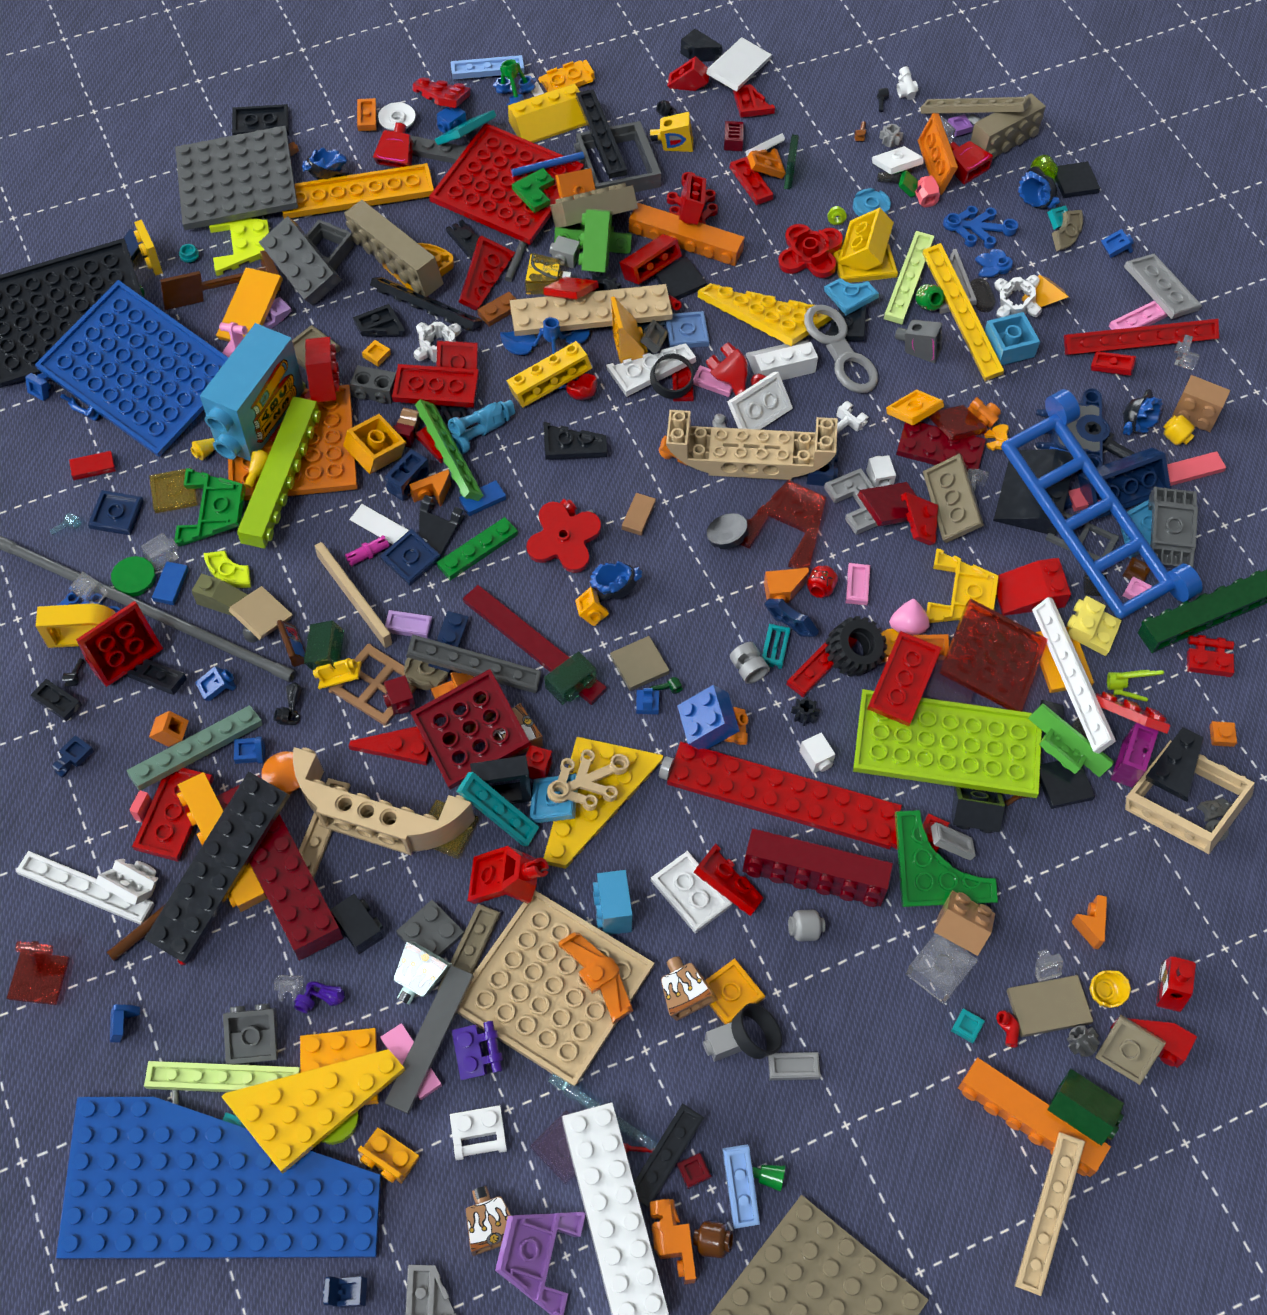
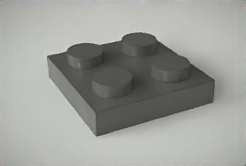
[396,900,464,957]

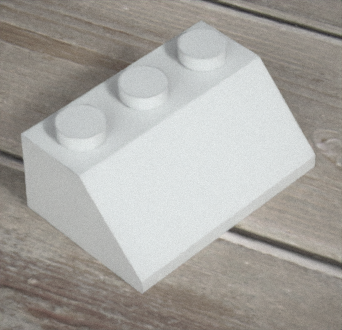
[746,340,818,380]

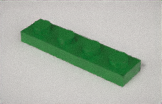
[437,517,518,581]

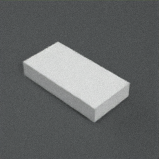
[745,133,785,156]

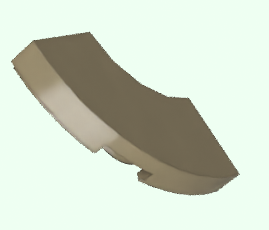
[1052,210,1083,252]

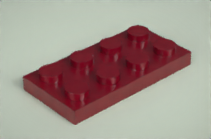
[896,422,986,476]

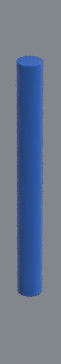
[511,151,585,177]

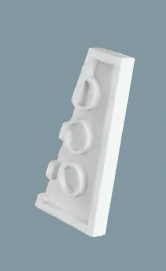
[606,343,696,397]

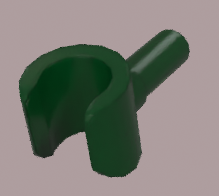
[650,677,683,694]

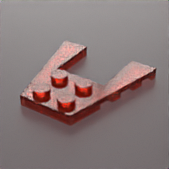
[740,480,826,569]

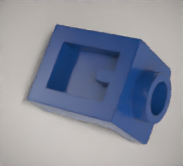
[1101,229,1134,258]
[195,666,236,701]

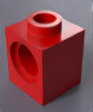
[526,745,553,779]

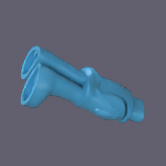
[448,400,515,454]

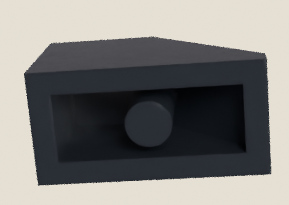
[680,29,722,62]

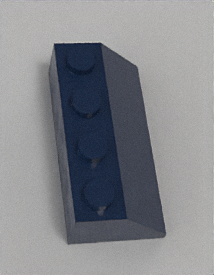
[1078,447,1171,519]

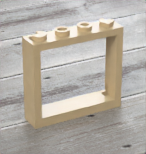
[1125,740,1255,854]

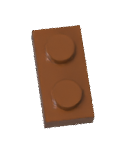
[477,292,517,327]

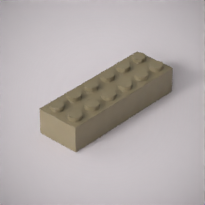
[344,200,444,297]

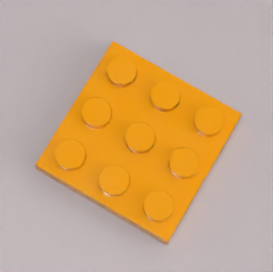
[300,1028,378,1105]

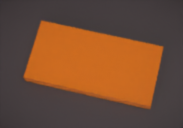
[917,113,958,195]

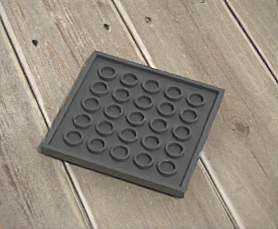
[175,126,298,230]

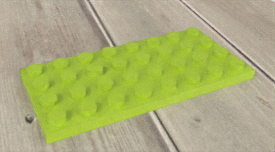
[853,689,1042,798]

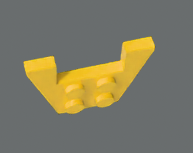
[926,548,998,623]

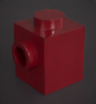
[383,675,415,715]

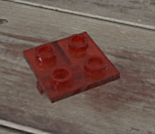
[7,941,70,1005]

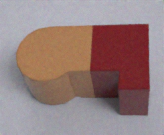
[393,408,421,448]

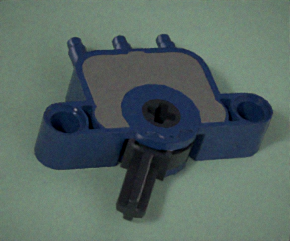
[1036,388,1135,474]

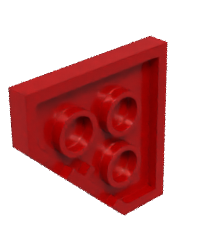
[413,78,471,108]

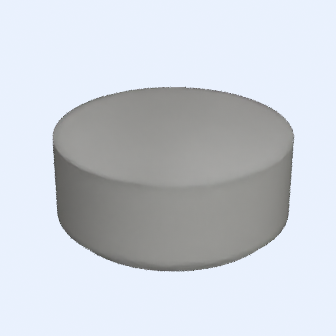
[659,756,674,780]

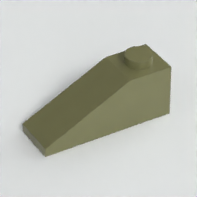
[192,573,248,616]

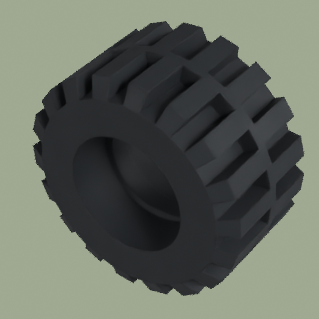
[825,616,887,677]

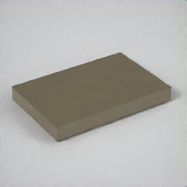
[1007,975,1093,1038]

